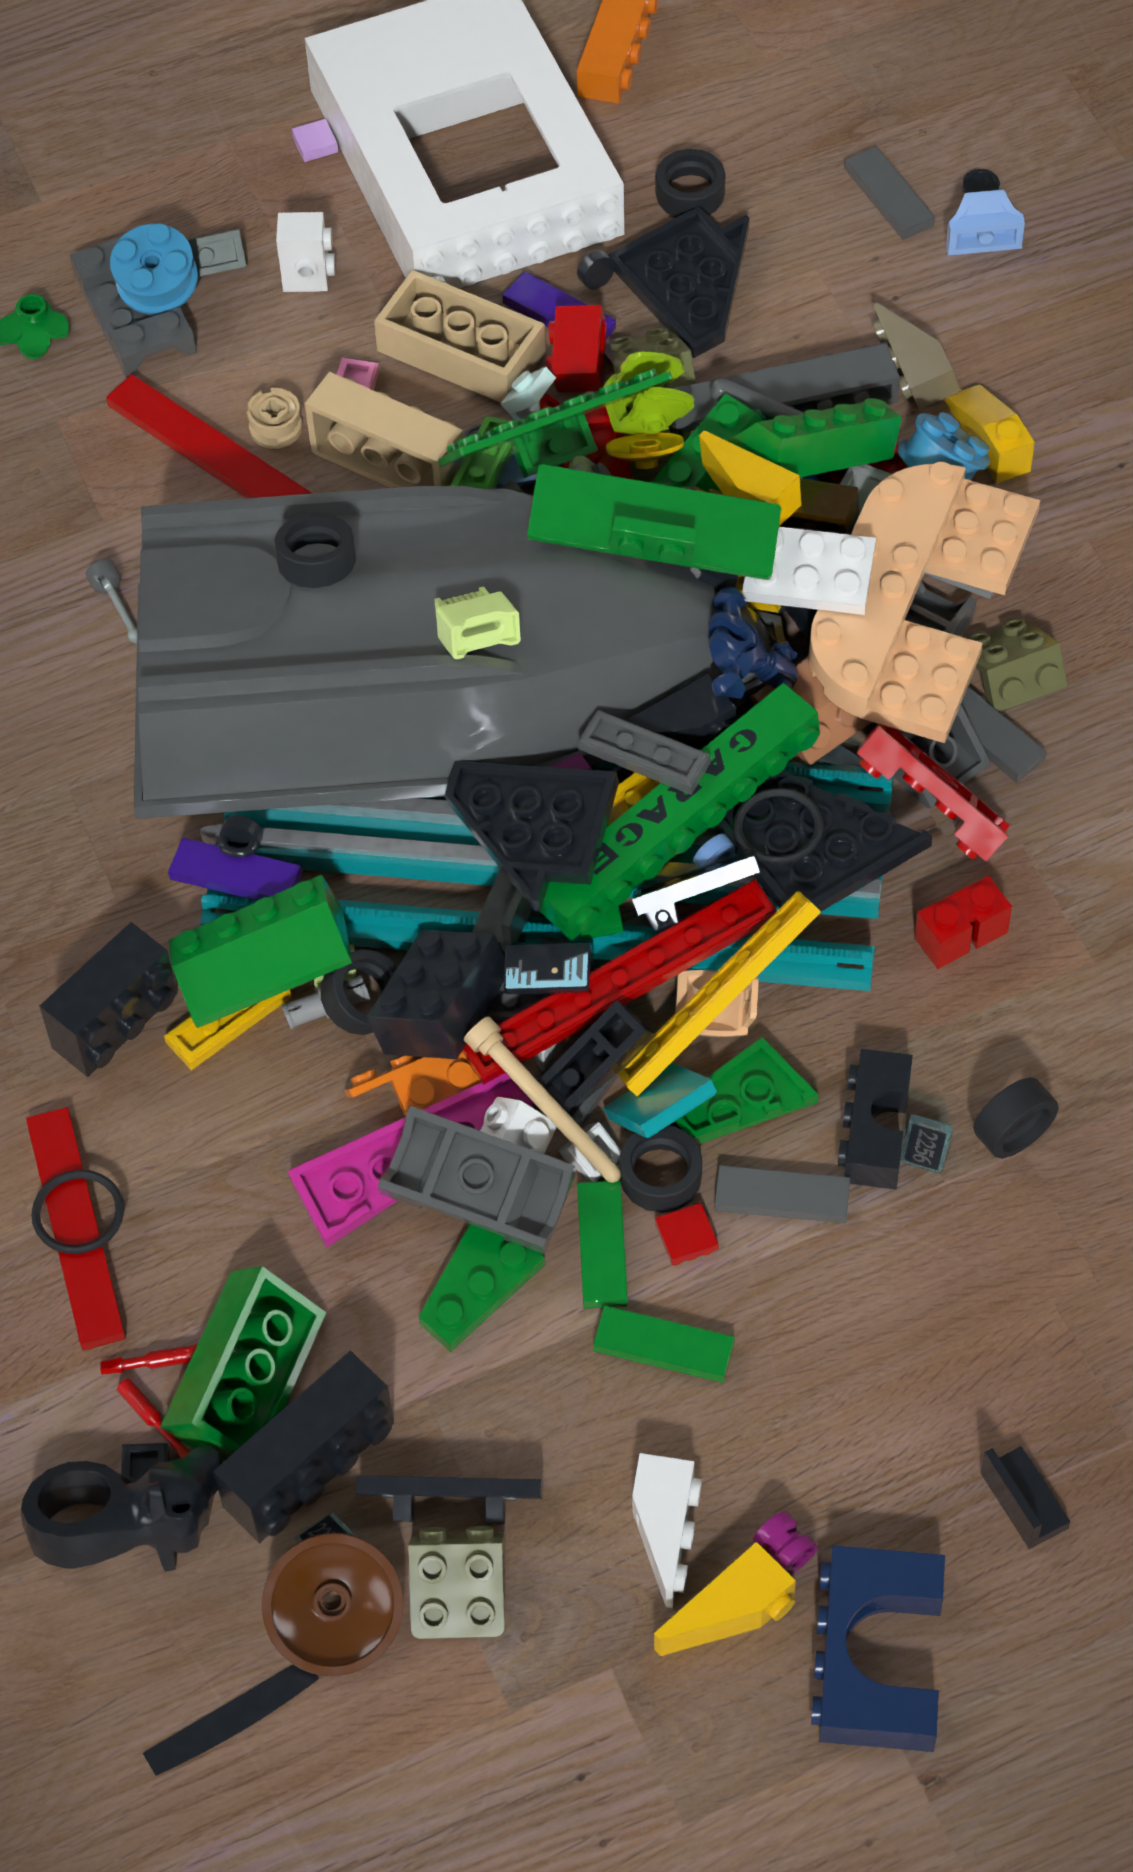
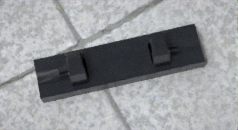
[356,1475,543,1524]

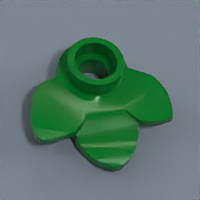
[0,294,69,360]

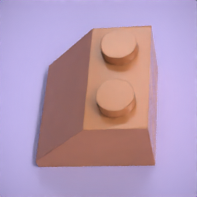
[750,656,871,765]

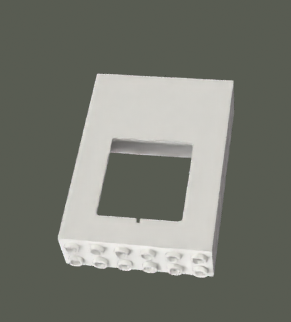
[305,0,625,288]

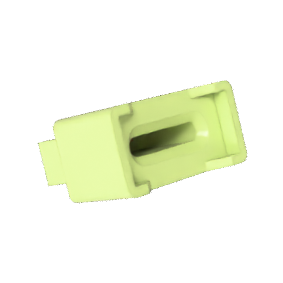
[435,586,521,660]

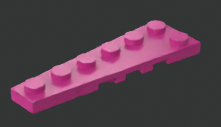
[288,1064,538,1247]

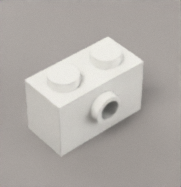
[276,212,336,292]

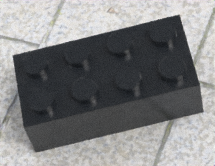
[213,1350,394,1544]

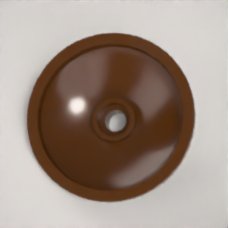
[262,1533,403,1676]

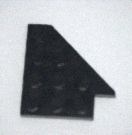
[608,206,750,358]
[445,761,619,911]

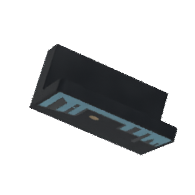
[503,942,596,995]

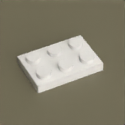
[742,527,876,615]

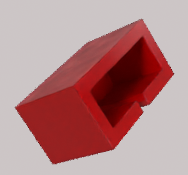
[546,305,607,392]
[915,876,1012,969]

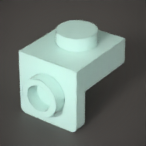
[501,367,556,421]

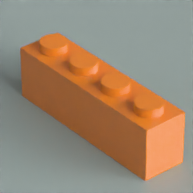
[577,0,660,104]

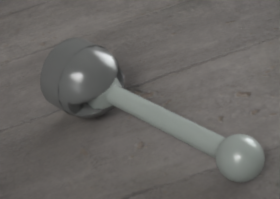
[85,559,137,644]

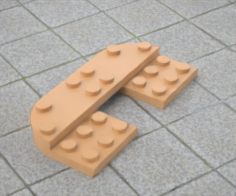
[809,462,1041,743]

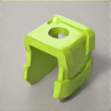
[604,351,694,435]

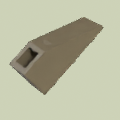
[872,303,961,410]

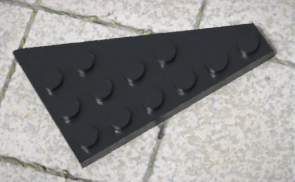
[713,769,932,912]

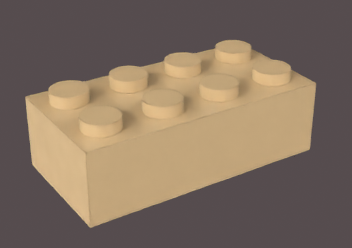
[374,270,546,403]
[305,371,464,488]

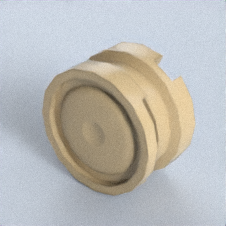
[247,388,303,449]

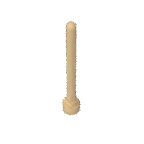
[463,1016,621,1183]

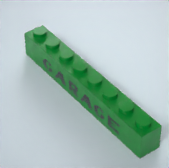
[540,683,820,941]

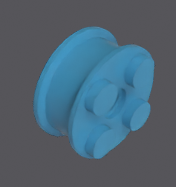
[110,223,198,315]
[897,412,990,480]

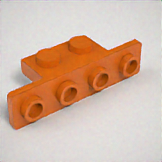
[344,1022,501,1117]

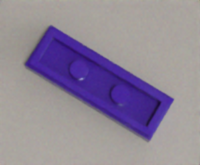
[502,271,616,339]
[168,838,302,900]

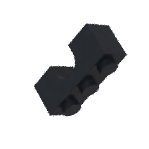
[837,1049,913,1190]

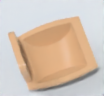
[675,970,759,1037]

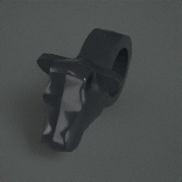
[21,1447,223,1572]

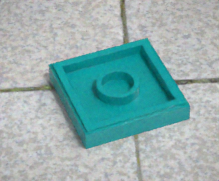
[603,1063,717,1138]

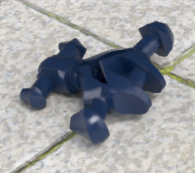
[708,586,798,699]

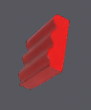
[655,1203,719,1266]

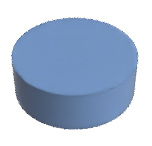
[693,834,735,868]

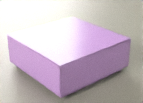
[292,119,338,162]

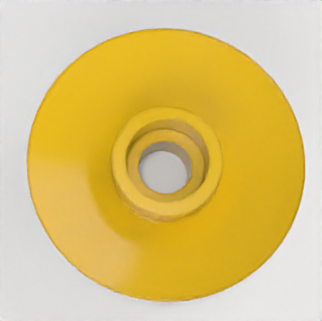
[606,432,684,469]

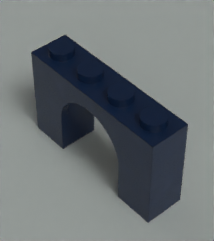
[811,1546,945,1752]

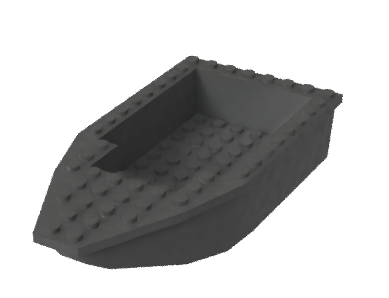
[133,486,785,819]

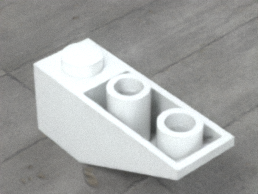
[632,1453,702,1608]

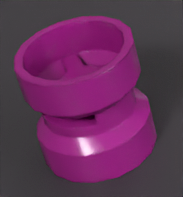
[753,1511,818,1575]

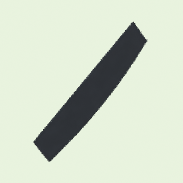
[143,1665,319,1776]

